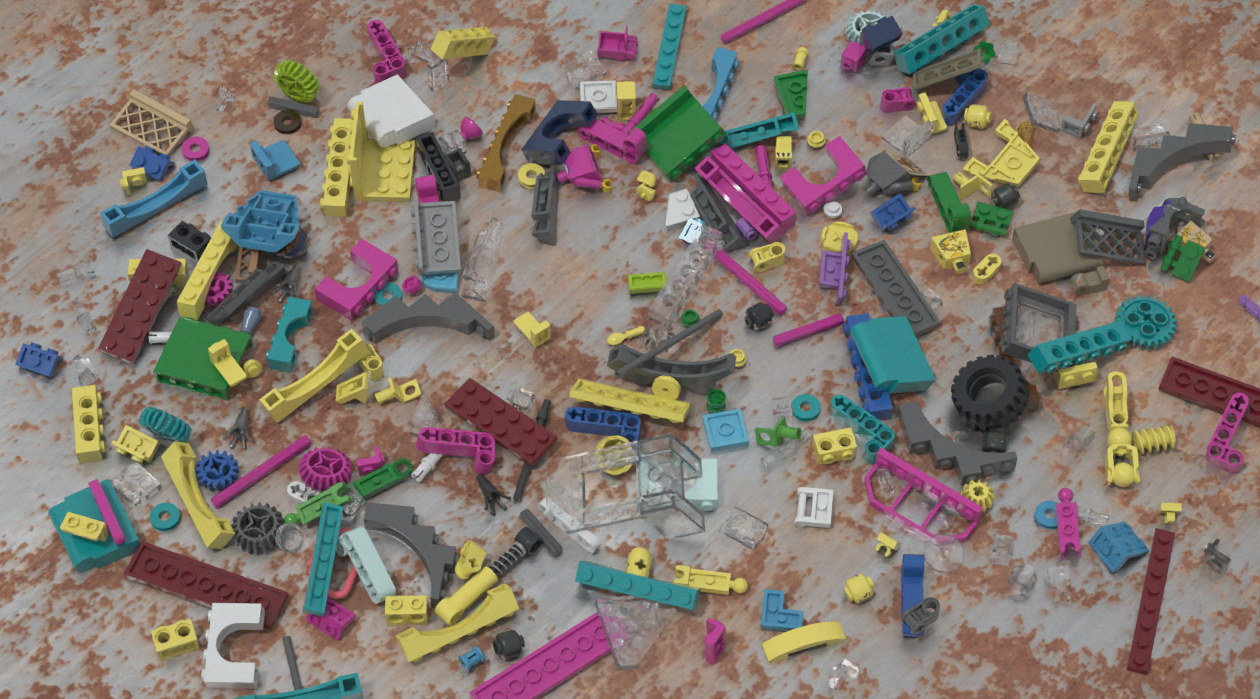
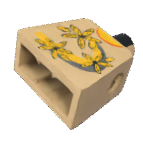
[1167,220,1216,264]

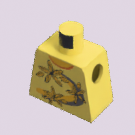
[930,230,971,274]

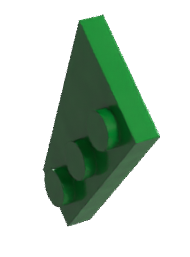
[773,70,808,119]

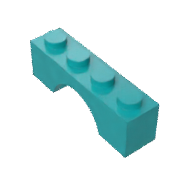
[266,297,313,373]

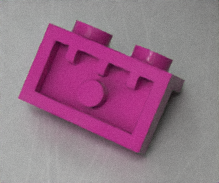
[306,597,356,640]
[704,618,726,665]

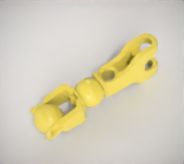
[1102,371,1140,488]

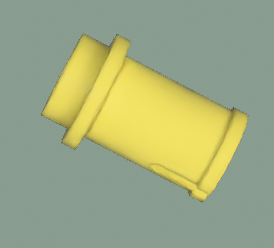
[792,47,809,71]

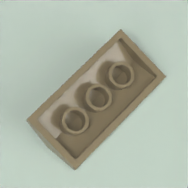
[912,49,985,90]

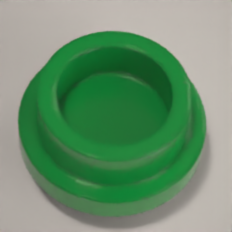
[680,309,700,327]

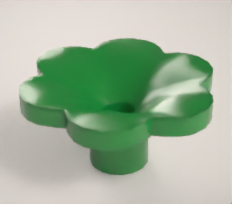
[973,41,996,63]

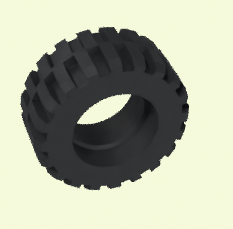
[951,355,1030,432]

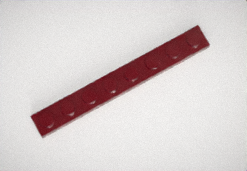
[1126,528,1175,675]

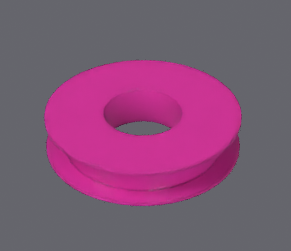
[181,137,210,161]

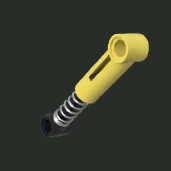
[435,527,542,626]

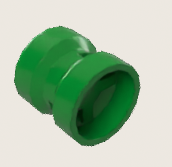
[706,389,726,414]

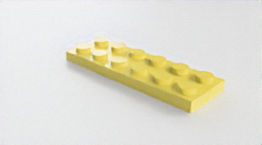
[569,379,691,423]

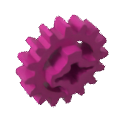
[204,271,233,308]

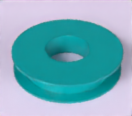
[374,283,402,306]
[791,394,821,422]
[150,503,180,531]

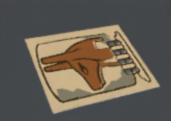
[889,154,929,176]

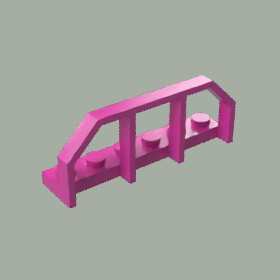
[864,448,983,546]

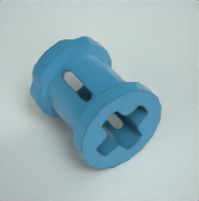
[458,645,485,672]

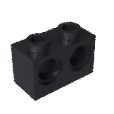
[168,221,211,263]

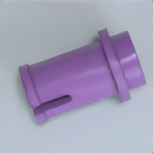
[736,218,757,241]

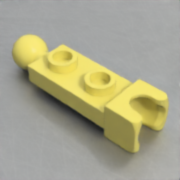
[673,565,748,595]

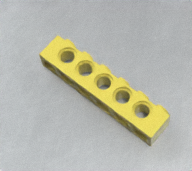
[1078,101,1139,193]
[320,118,354,217]

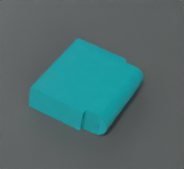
[850,316,936,394]
[48,478,140,572]

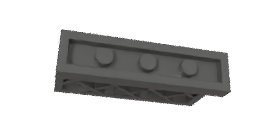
[1070,209,1145,266]

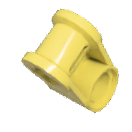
[748,242,785,272]
[356,344,384,381]
[455,540,487,580]

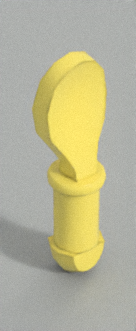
[607,326,646,346]

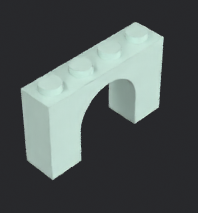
[637,458,717,511]

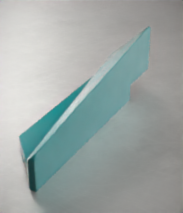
[720,112,799,148]

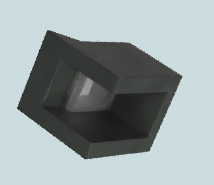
[445,149,471,182]

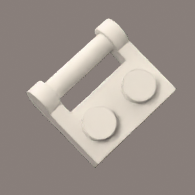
[794,487,833,528]

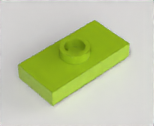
[628,272,667,294]

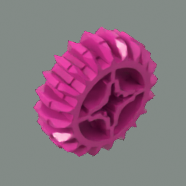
[298,446,352,493]

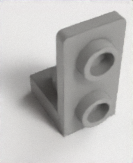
[1060,103,1098,139]

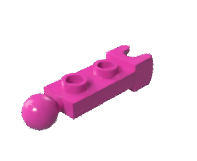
[1056,488,1081,558]

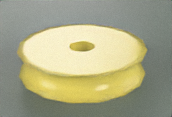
[652,375,681,400]

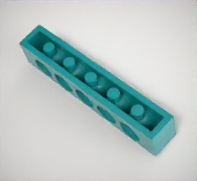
[893,4,990,74]
[1028,320,1132,374]

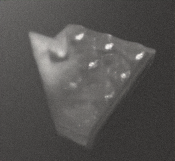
[595,596,676,670]

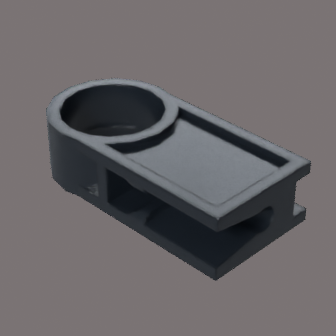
[954,123,969,159]

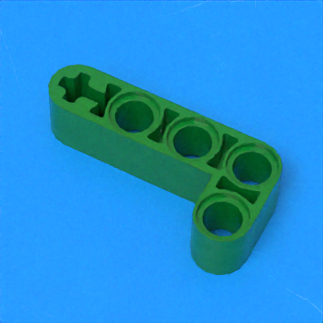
[927,172,971,233]

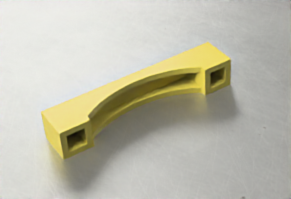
[177,221,238,321]
[259,329,369,423]
[161,441,235,549]
[395,583,519,662]

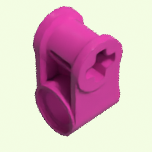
[880,87,916,113]

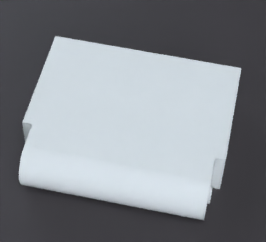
[347,74,435,147]

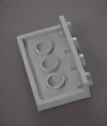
[410,200,461,275]

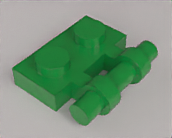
[969,201,1013,237]
[1160,234,1206,282]

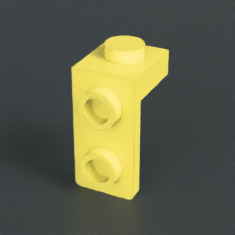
[208,339,247,387]

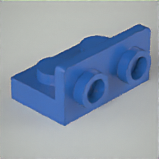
[15,342,64,378]

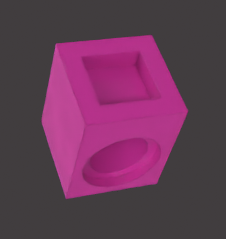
[840,40,867,73]

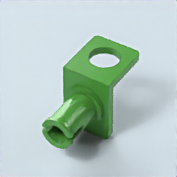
[754,416,802,447]

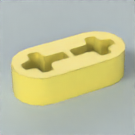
[973,254,1002,284]

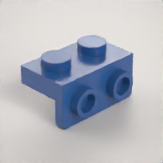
[129,145,175,181]
[870,193,916,231]

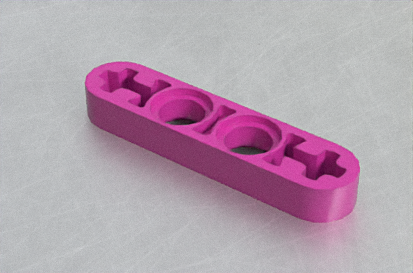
[88,479,126,546]

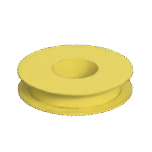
[518,163,545,188]

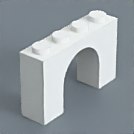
[201,603,265,689]

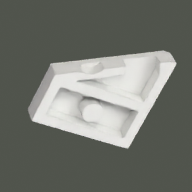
[665,189,700,231]

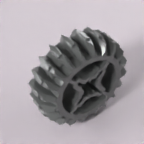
[231,502,285,554]

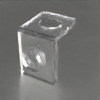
[342,483,367,516]

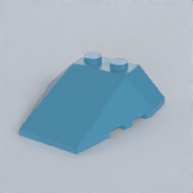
[221,190,299,252]

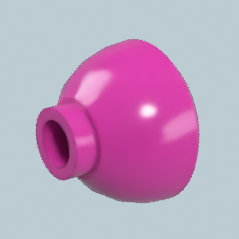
[459,117,483,141]

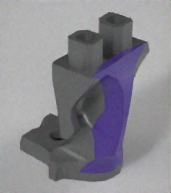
[1144,196,1205,260]

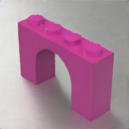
[780,136,867,216]
[315,239,399,321]

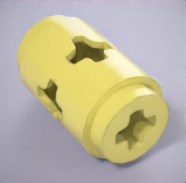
[625,548,652,577]

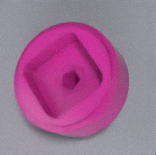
[402,276,422,295]

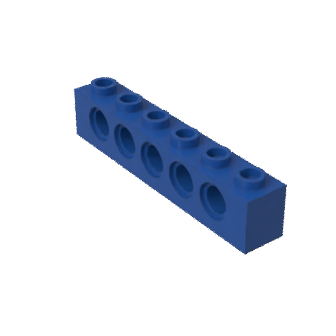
[843,313,893,421]

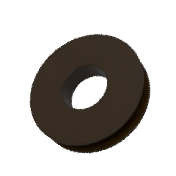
[274,110,301,134]

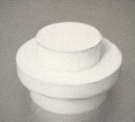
[824,201,842,219]

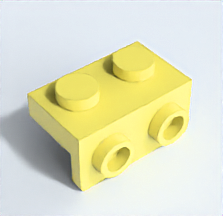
[916,92,947,135]
[1053,362,1098,389]
[111,425,161,463]
[60,512,109,541]

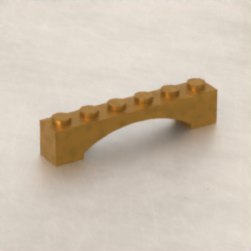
[477,94,536,192]

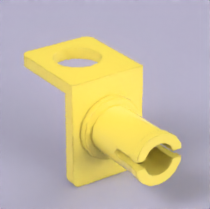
[953,172,993,200]
[375,377,422,404]

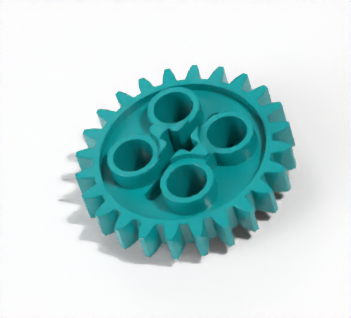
[1114,294,1178,350]

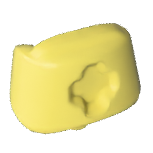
[637,171,656,187]
[636,182,656,201]

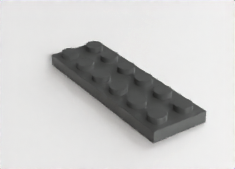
[851,239,941,336]

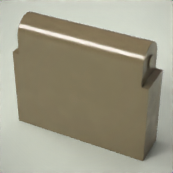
[1012,212,1104,284]

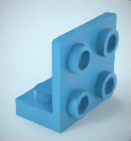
[249,140,301,181]
[1088,522,1149,572]

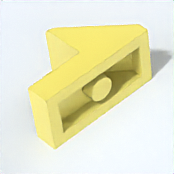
[336,372,368,404]

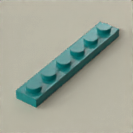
[652,3,687,91]
[303,502,343,617]

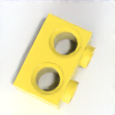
[617,81,636,122]
[812,427,857,465]
[385,595,428,626]
[151,619,200,661]

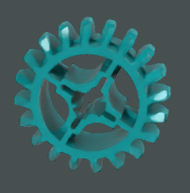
[139,407,192,443]

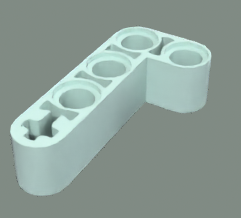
[336,527,396,604]

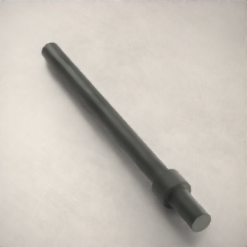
[513,399,551,502]

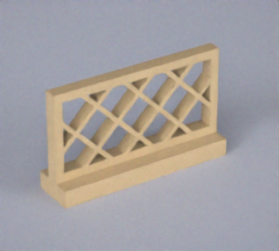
[110,89,195,156]

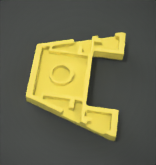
[963,119,1040,187]

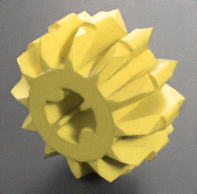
[961,479,995,513]

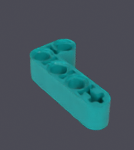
[830,394,895,465]

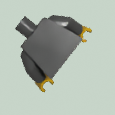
[864,149,922,196]

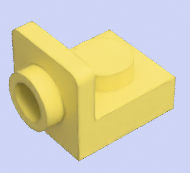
[120,167,148,196]

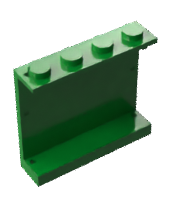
[629,85,727,182]
[153,316,253,401]

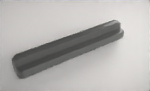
[267,96,319,117]
[520,509,562,556]

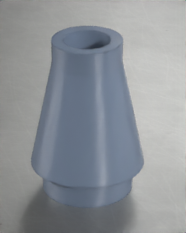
[240,307,262,335]

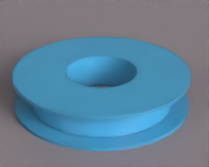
[1034,501,1059,530]

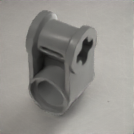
[900,597,940,635]

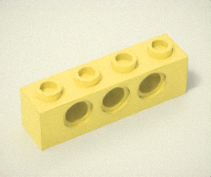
[431,26,496,59]
[72,385,106,464]

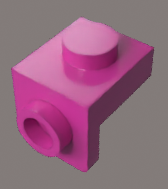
[356,446,385,477]

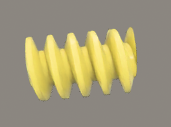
[1132,425,1176,454]

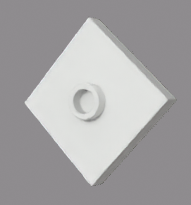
[580,80,617,113]

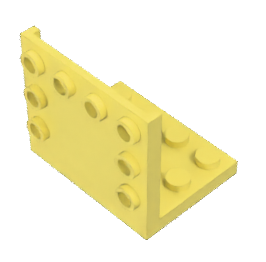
[346,102,416,202]

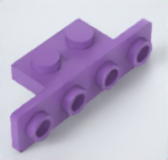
[818,232,851,306]

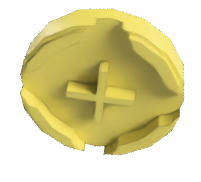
[821,221,858,254]

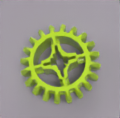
[273,59,320,103]

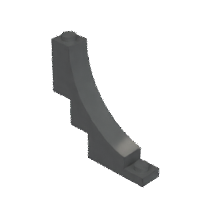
[1129,123,1236,201]
[362,292,495,344]

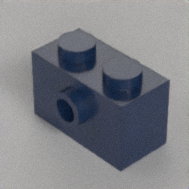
[859,16,903,55]

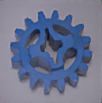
[195,450,239,491]

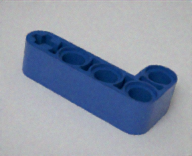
[941,68,988,126]
[565,407,641,454]
[901,554,925,637]

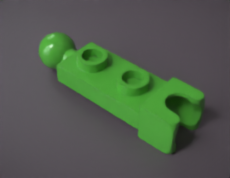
[284,482,354,529]

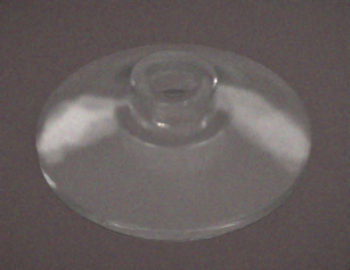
[924,534,964,573]

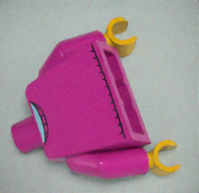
[556,144,612,194]

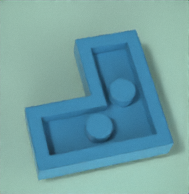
[761,589,803,631]

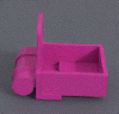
[597,26,638,61]

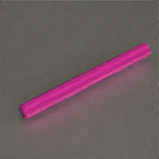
[720,0,807,44]
[704,240,787,315]
[211,435,311,508]

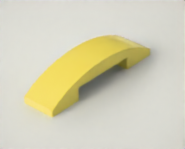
[762,621,846,663]

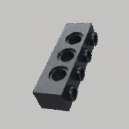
[416,132,461,202]

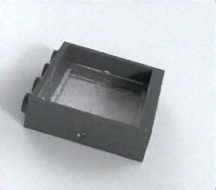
[1001,283,1077,372]

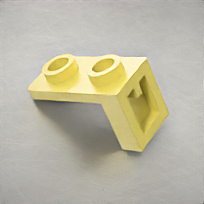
[514,312,551,348]

